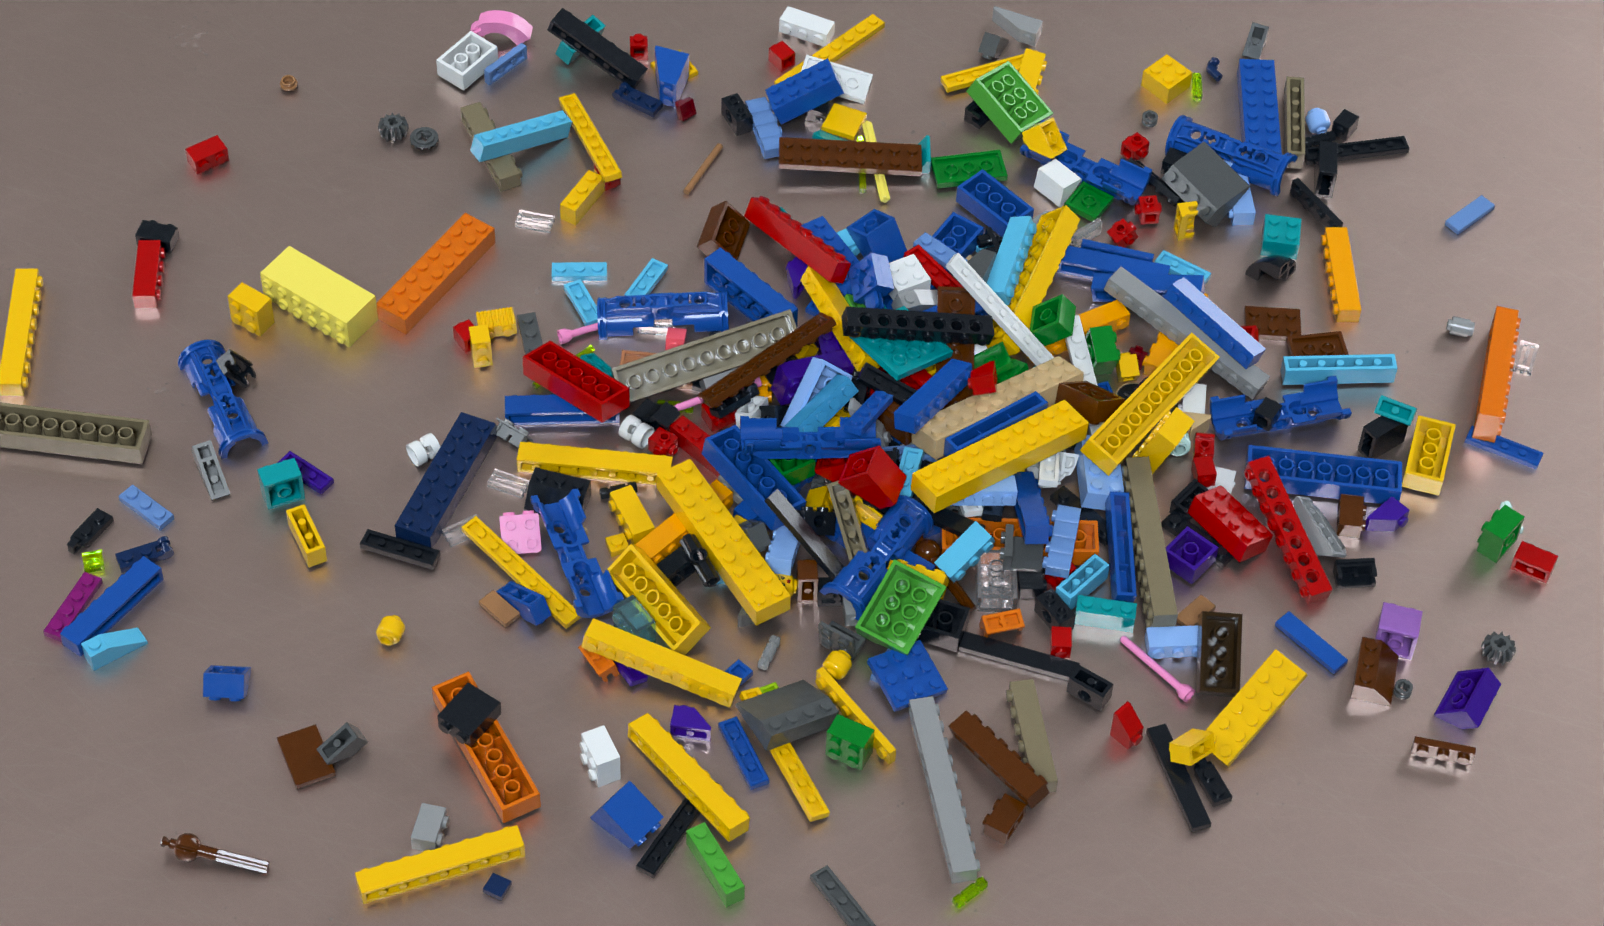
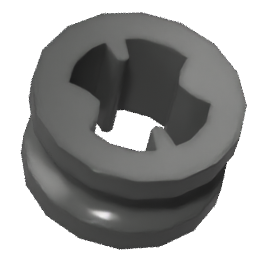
[1142,110,1158,127]
[1393,679,1413,699]

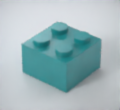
[1260,214,1302,260]
[257,458,305,510]

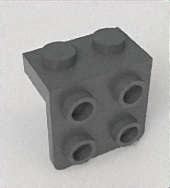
[1000,524,1043,572]
[818,621,866,660]

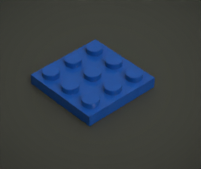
[867,640,948,712]

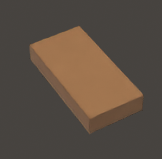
[479,590,520,628]
[1177,595,1216,626]

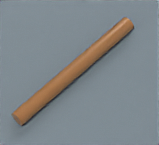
[683,143,723,195]

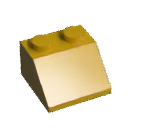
[1022,117,1068,159]

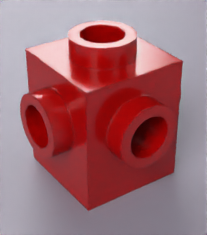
[1120,132,1150,160]
[1135,195,1162,225]
[1107,218,1138,248]
[648,427,679,456]

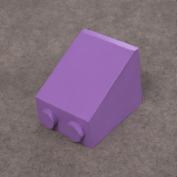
[1375,602,1423,660]

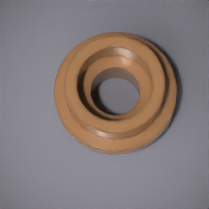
[280,75,298,91]

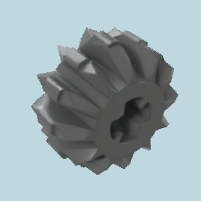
[378,113,409,143]
[1481,631,1516,665]

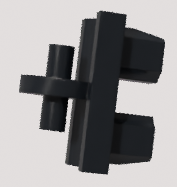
[977,227,1003,254]

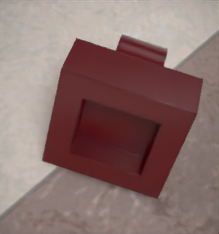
[675,97,697,121]
[1129,345,1149,370]

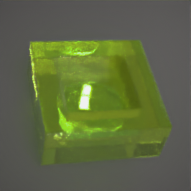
[82,550,105,573]

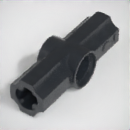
[679,533,720,588]

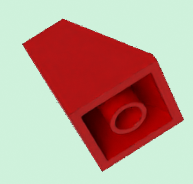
[838,445,907,509]

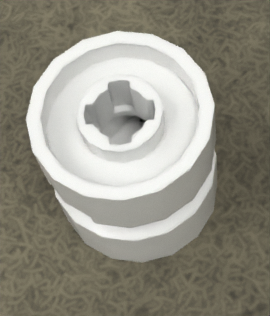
[618,415,655,449]
[406,433,440,467]

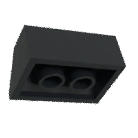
[524,467,591,515]

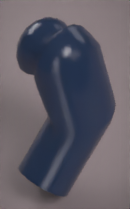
[1206,57,1223,81]

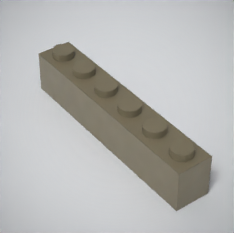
[1284,76,1305,169]
[460,102,522,192]
[827,480,874,580]
[1006,679,1058,793]

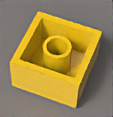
[1141,54,1193,104]
[227,282,275,336]

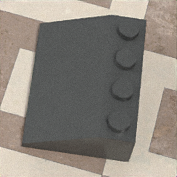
[1161,141,1251,227]
[735,680,839,751]

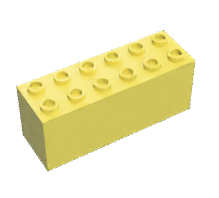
[260,246,378,347]

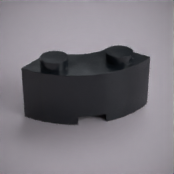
[632,398,681,431]

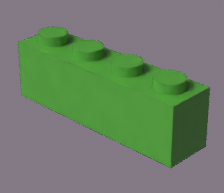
[686,822,745,907]

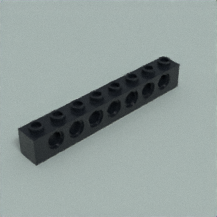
[842,306,994,346]

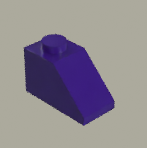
[786,256,808,299]
[1365,497,1410,532]
[670,705,711,742]

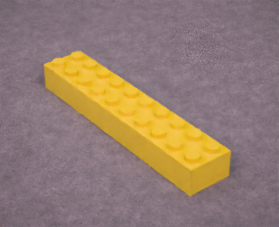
[986,205,1080,356]
[1080,332,1220,476]
[911,400,1089,513]
[656,459,791,626]

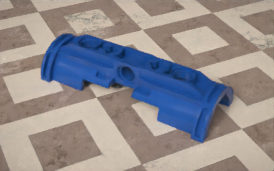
[1165,115,1298,197]
[1020,120,1152,205]
[597,291,729,340]
[178,339,268,459]
[1209,376,1352,441]
[740,416,881,459]
[530,488,624,618]
[819,495,933,621]

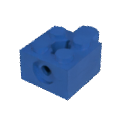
[848,253,894,309]

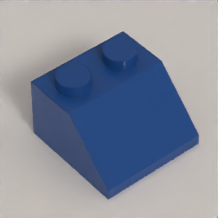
[203,665,251,701]

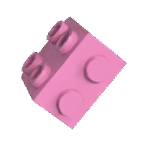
[499,510,541,554]

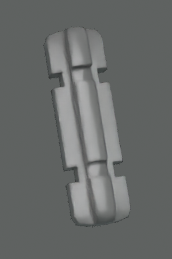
[757,635,781,670]

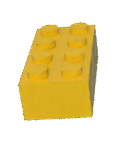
[1132,407,1195,474]
[1402,415,1456,496]

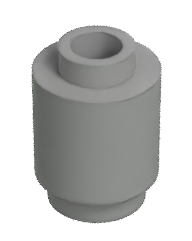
[1446,316,1475,338]

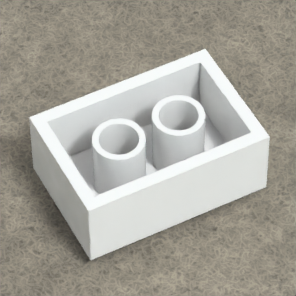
[436,31,498,90]

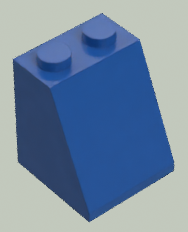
[655,46,689,107]
[846,209,907,263]
[590,781,664,849]

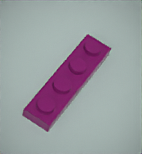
[43,572,103,642]

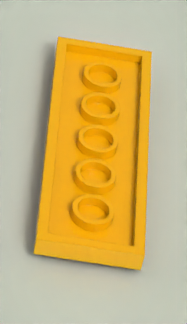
[1205,649,1308,768]

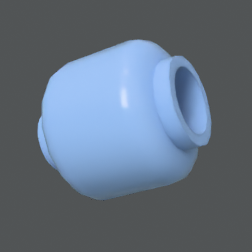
[1305,108,1331,134]

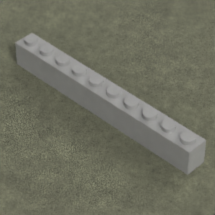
[1104,267,1270,400]
[908,696,980,884]

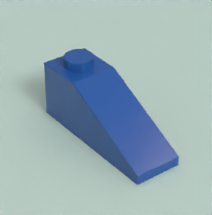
[496,581,552,626]

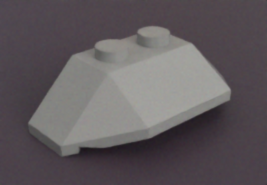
[1294,496,1347,558]

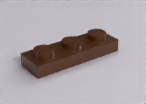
[1411,736,1476,765]

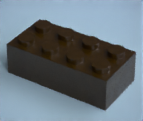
[1196,611,1242,697]

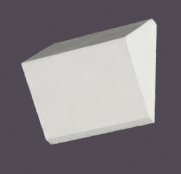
[1034,159,1082,207]

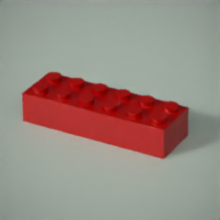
[523,341,630,423]

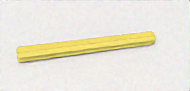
[862,120,890,203]

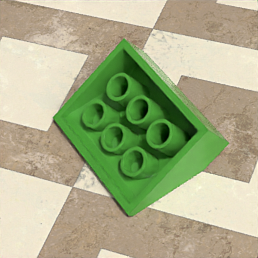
[966,61,1053,144]
[855,559,947,656]

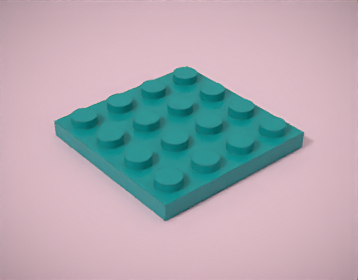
[849,306,953,381]

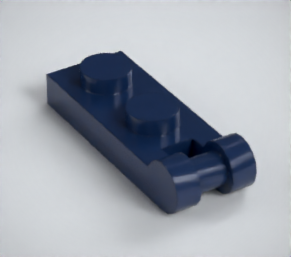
[612,82,663,117]
[115,536,174,573]

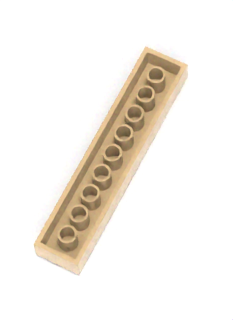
[912,356,1084,460]

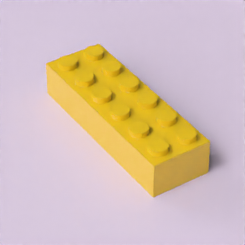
[607,544,711,655]

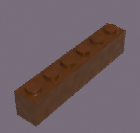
[948,710,1049,809]

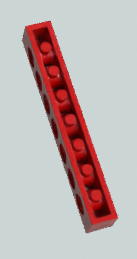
[1244,456,1333,604]

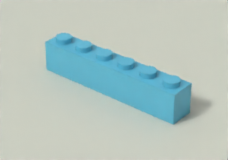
[470,110,572,162]
[987,216,1037,305]
[1280,354,1398,385]

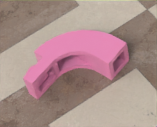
[470,10,533,45]

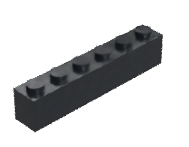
[547,8,648,88]

